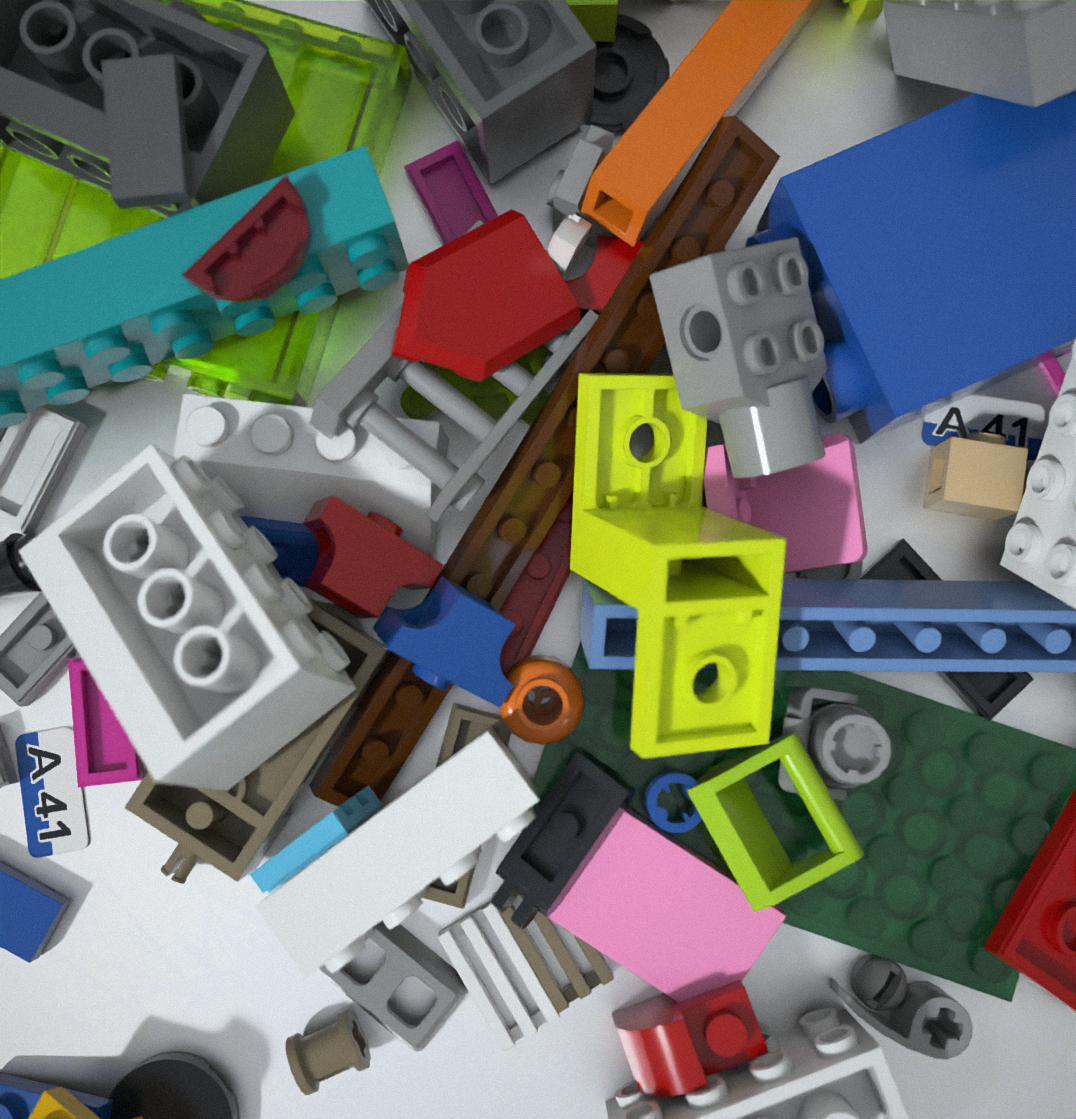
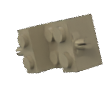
[124,595,391,884]

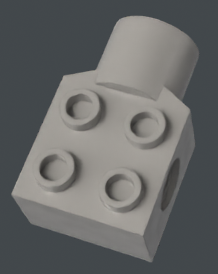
[649,237,827,479]

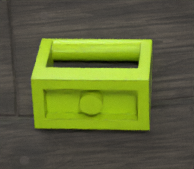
[686,731,864,912]

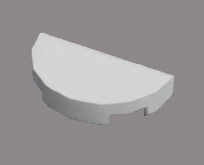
[546,214,593,280]

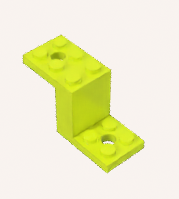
[570,373,786,759]

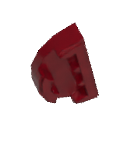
[182,175,311,303]

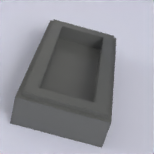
[102,53,192,209]

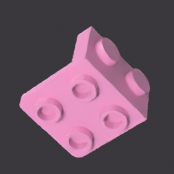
[702,433,868,574]

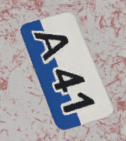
[922,394,1045,461]
[15,727,89,858]

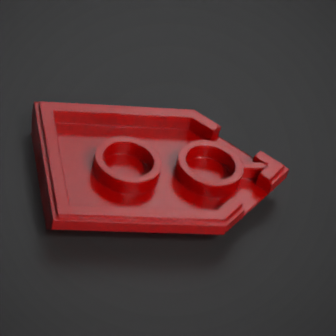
[391,209,581,382]

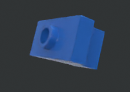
[373,576,516,708]

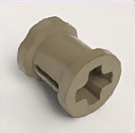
[285,1010,371,1096]

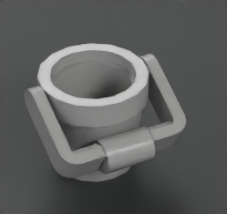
[779,686,891,800]

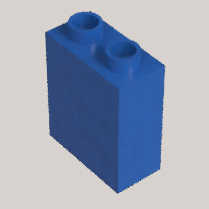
[746,90,1076,444]

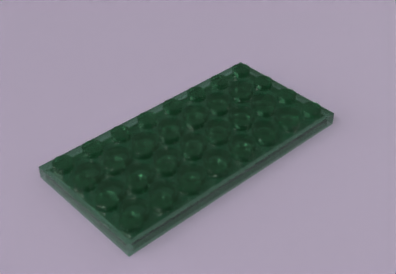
[521,640,1076,1002]

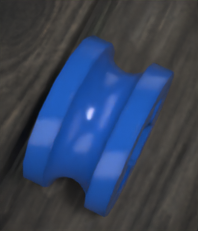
[644,771,702,833]

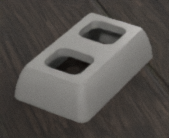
[316,920,469,1052]

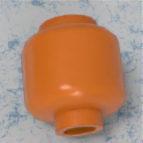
[500,654,585,745]

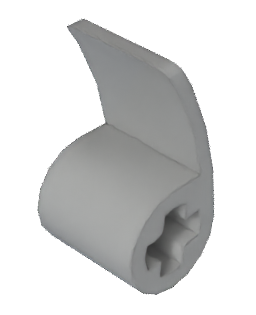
[830,978,973,1059]

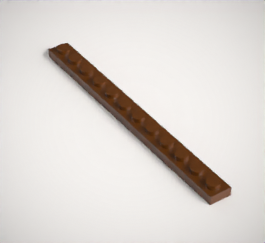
[309,116,781,807]

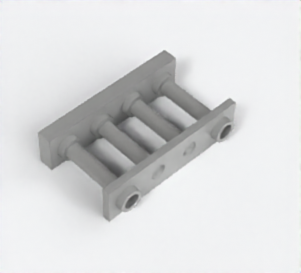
[309,220,599,523]

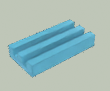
[249,785,382,893]

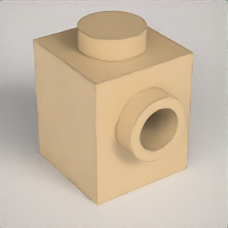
[923,433,1030,520]

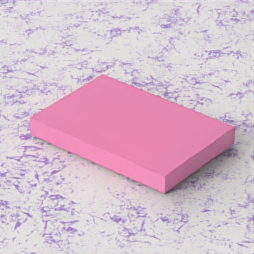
[547,807,786,1003]

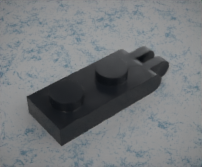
[491,751,637,930]

